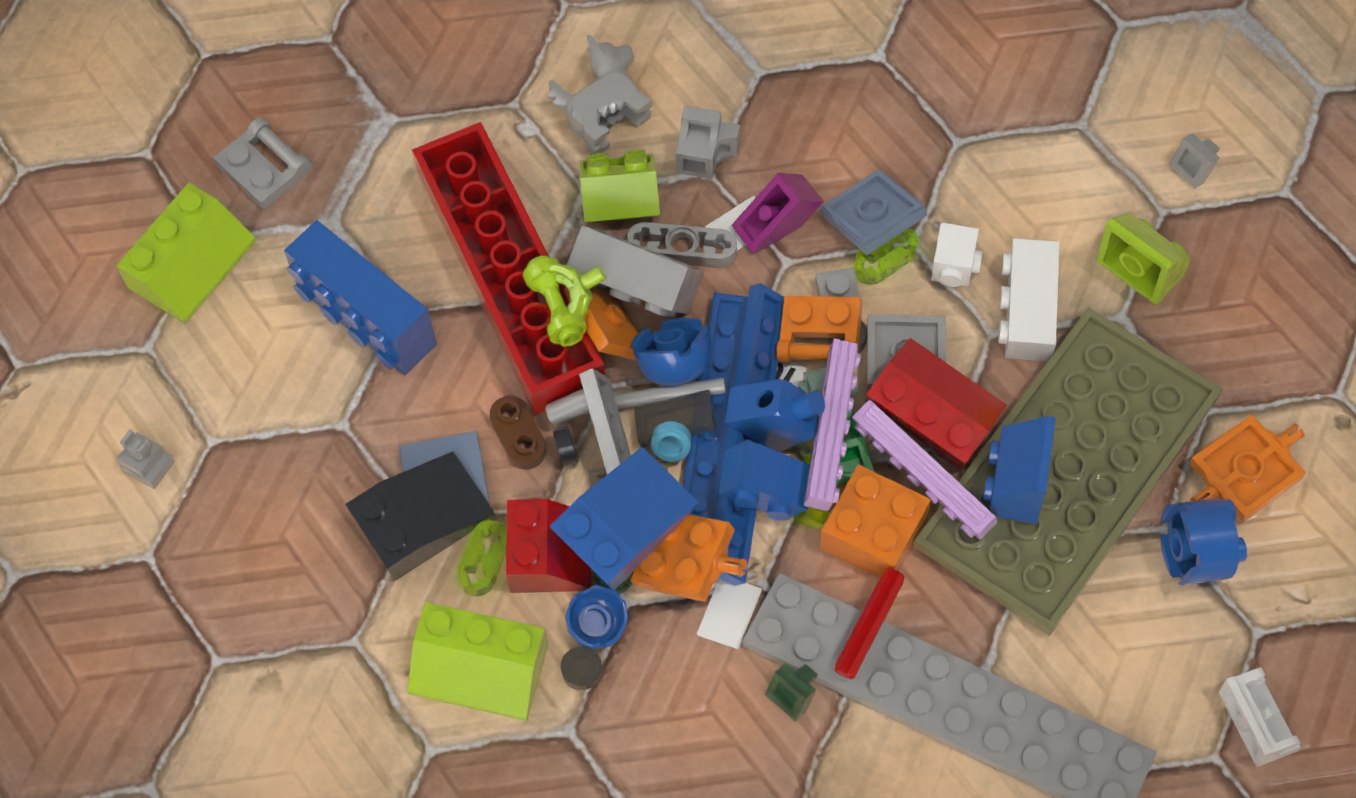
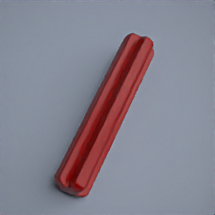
[834,567,905,680]

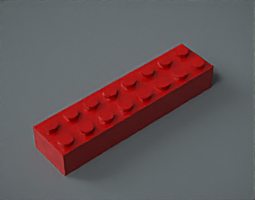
[412,122,605,415]

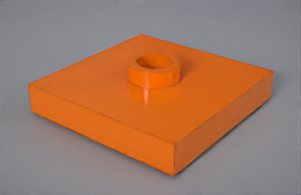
[564,287,639,360]

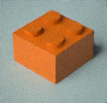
[820,464,931,578]

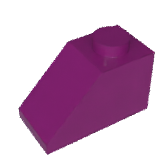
[731,173,824,253]

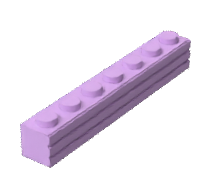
[804,338,861,511]
[852,400,998,540]

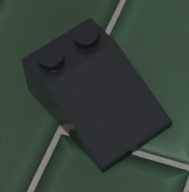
[345,451,496,581]

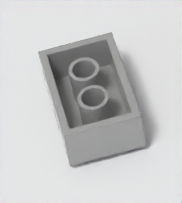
[567,226,705,318]

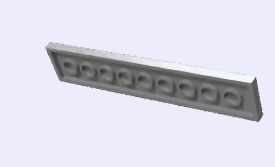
[742,572,1157,798]

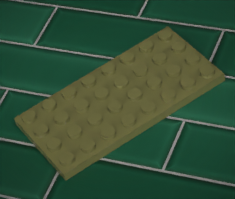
[913,307,1223,636]

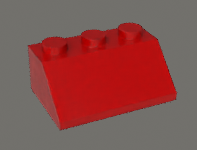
[864,338,1008,470]

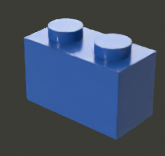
[719,440,810,521]

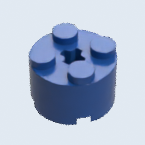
[1160,498,1247,586]

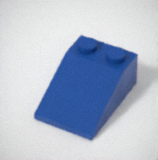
[550,447,700,590]

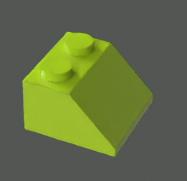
[1096,212,1191,306]

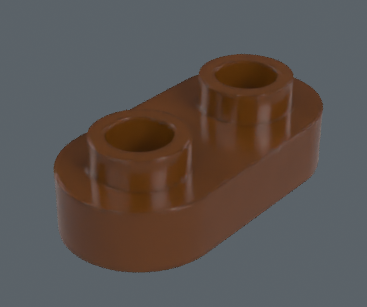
[490,396,546,470]

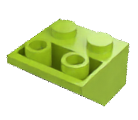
[579,149,660,222]

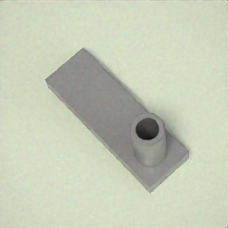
[545,368,631,474]

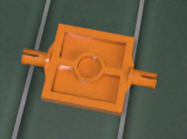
[1189,414,1306,523]
[630,515,747,602]

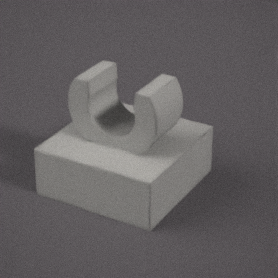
[1169,133,1220,188]

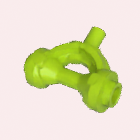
[523,256,607,347]

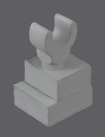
[117,429,175,490]

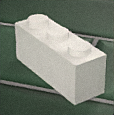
[998,238,1060,362]

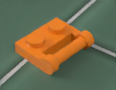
[777,296,863,363]

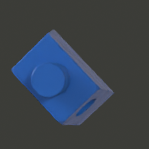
[724,379,825,452]

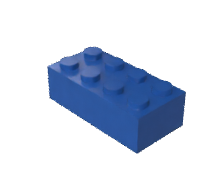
[284,220,437,376]

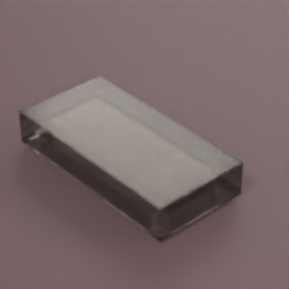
[634,390,717,448]

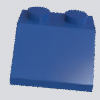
[983,416,1056,524]

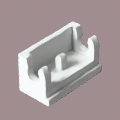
[1219,668,1301,767]

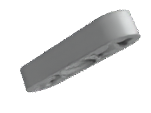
[627,222,737,268]

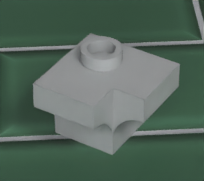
[675,106,740,179]

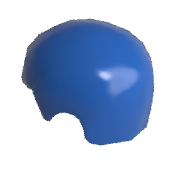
[565,585,629,650]

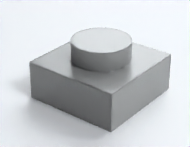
[815,268,860,297]

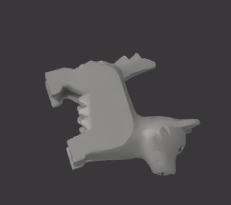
[547,34,651,154]

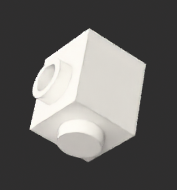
[931,223,983,287]

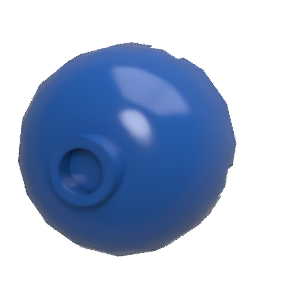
[631,317,712,387]

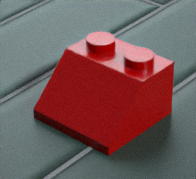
[506,499,591,593]

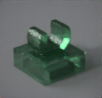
[765,663,818,721]

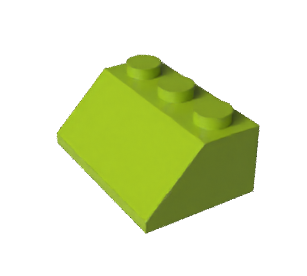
[116,183,256,324]
[407,602,548,721]

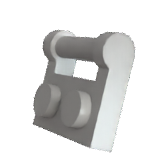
[213,117,312,210]

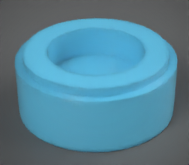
[651,421,691,462]

